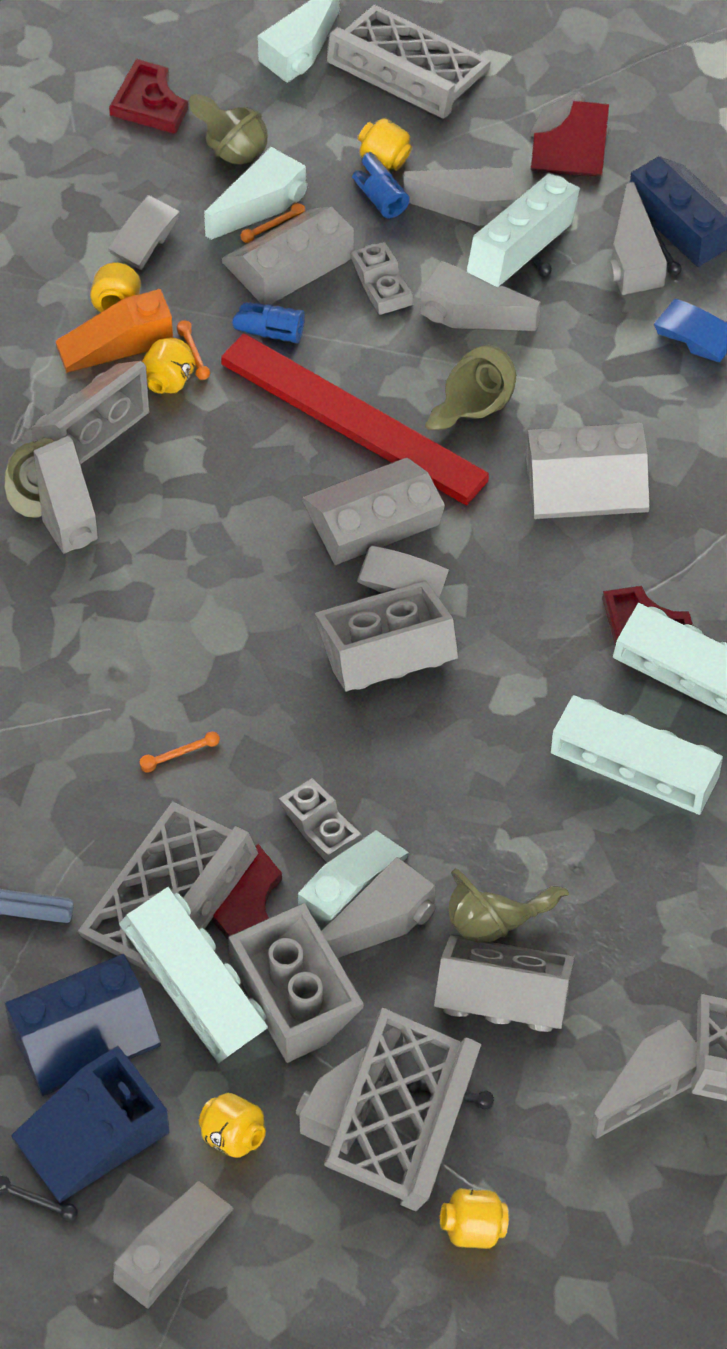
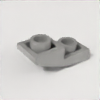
[108,195,181,270]
[351,242,413,315]
[357,546,449,598]
[279,778,363,863]

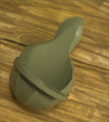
[189,94,268,164]
[425,344,517,430]
[5,437,54,518]
[449,868,569,943]

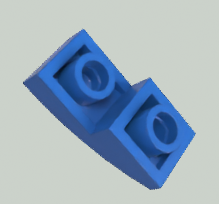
[654,299,727,362]

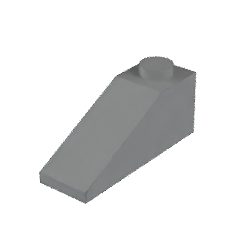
[404,167,516,226]
[607,182,667,295]
[420,261,541,331]
[34,435,98,554]
[321,857,436,958]
[591,1020,697,1139]
[296,1027,404,1154]
[113,1181,233,1309]

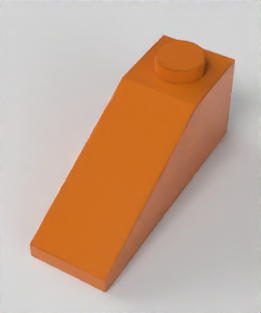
[56,289,173,373]

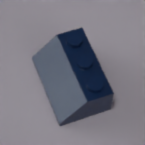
[630,156,727,267]
[5,954,161,1096]

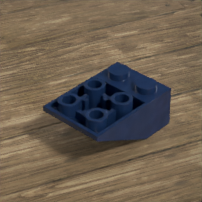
[11,1045,170,1203]

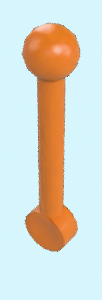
[240,203,305,243]
[177,320,210,380]
[140,731,220,773]

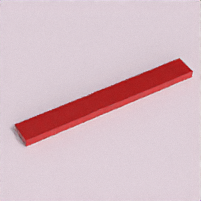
[221,333,489,506]

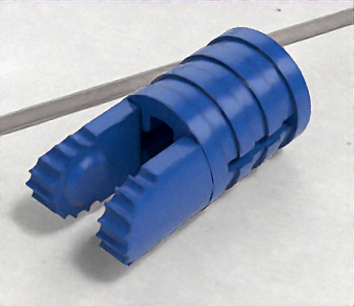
[352,152,410,219]
[231,302,305,343]

